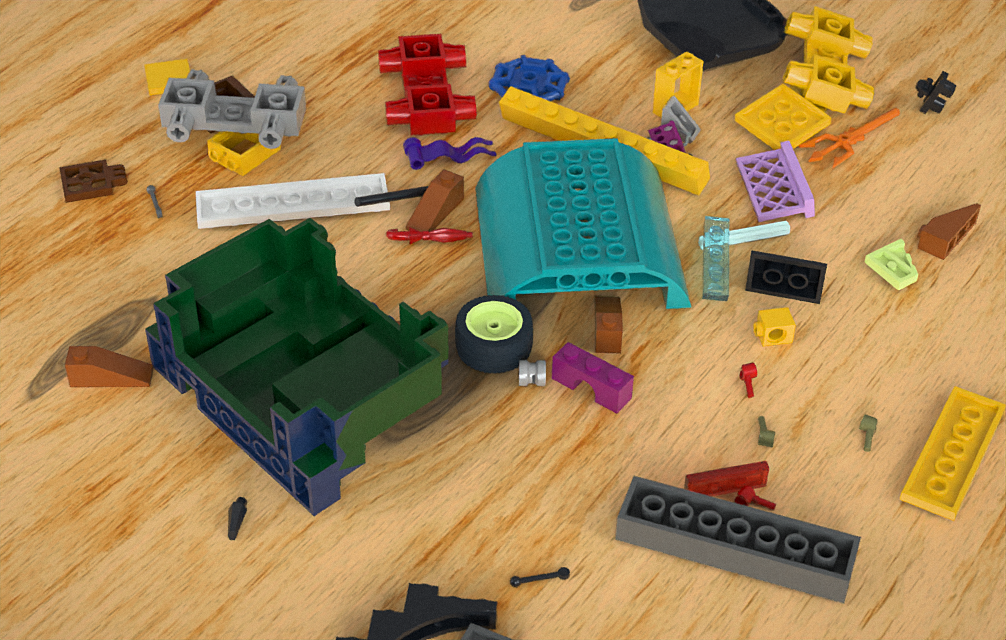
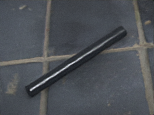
[354,186,428,207]

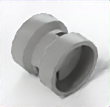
[519,360,546,386]

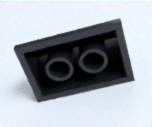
[745,250,827,304]

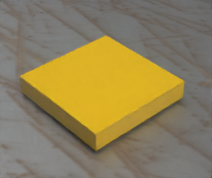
[144,59,190,95]

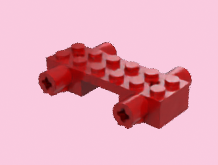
[378,34,477,135]

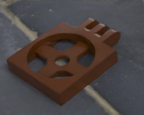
[59,159,128,203]

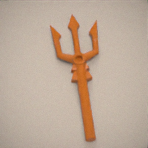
[799,108,900,169]

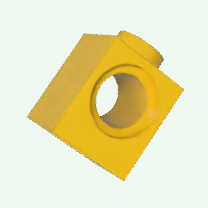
[753,307,796,346]

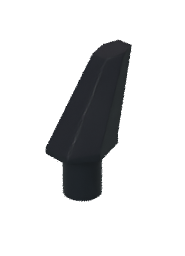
[228,497,247,540]

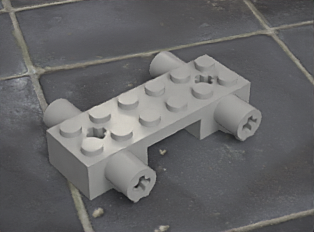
[158,69,306,149]

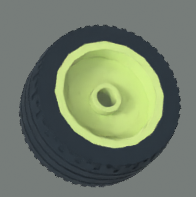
[455,295,533,373]

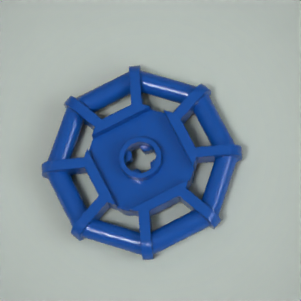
[488,55,570,101]

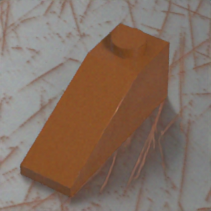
[406,169,464,232]
[917,203,981,260]
[595,296,623,354]
[65,346,153,387]

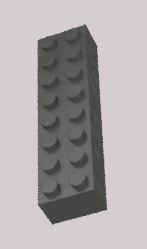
[615,476,861,604]

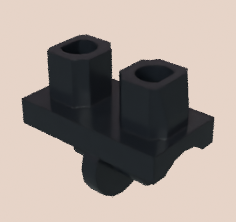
[915,71,957,114]

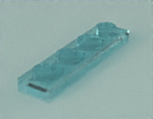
[702,216,730,301]

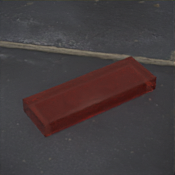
[684,461,769,496]

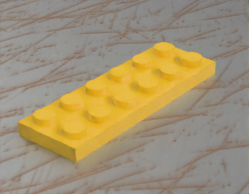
[900,386,1006,521]

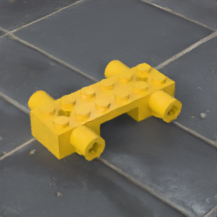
[783,6,874,114]

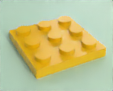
[735,84,831,150]

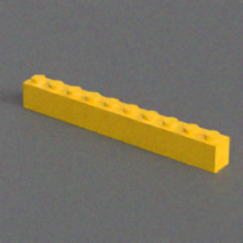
[499,86,710,196]

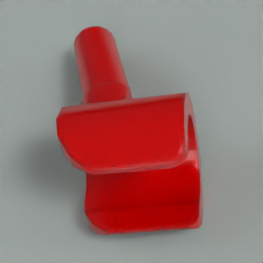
[739,362,758,398]
[734,486,776,510]

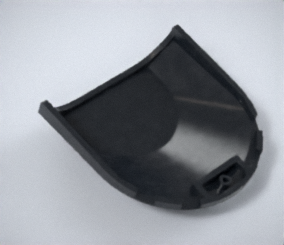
[638,0,786,72]

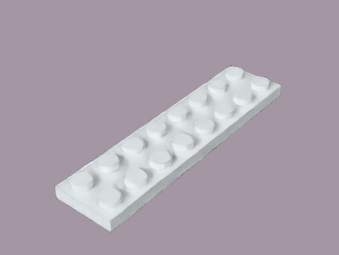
[196,173,390,229]

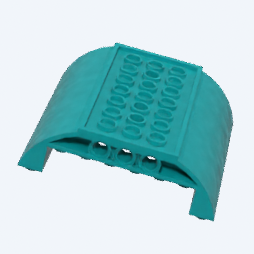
[475,138,691,309]

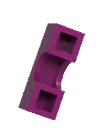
[552,342,634,414]

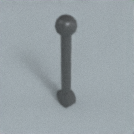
[146,185,163,218]

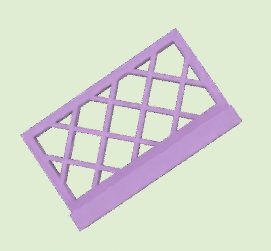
[736,141,815,222]

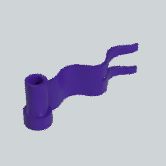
[403,137,497,170]

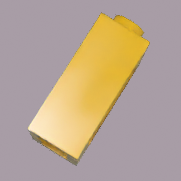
[653,52,703,118]
[207,131,281,176]

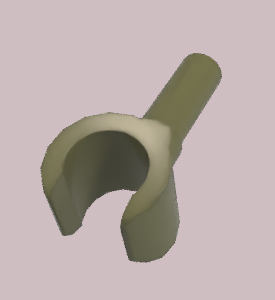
[859,414,878,452]
[758,416,776,447]

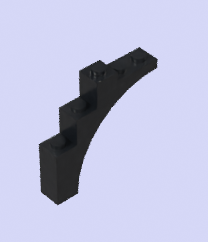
[336,583,497,640]

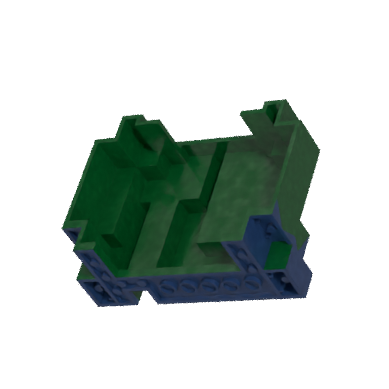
[145,218,449,516]

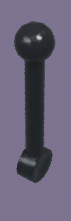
[510,567,570,587]

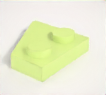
[865,239,918,290]

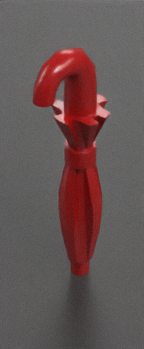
[386,227,473,244]

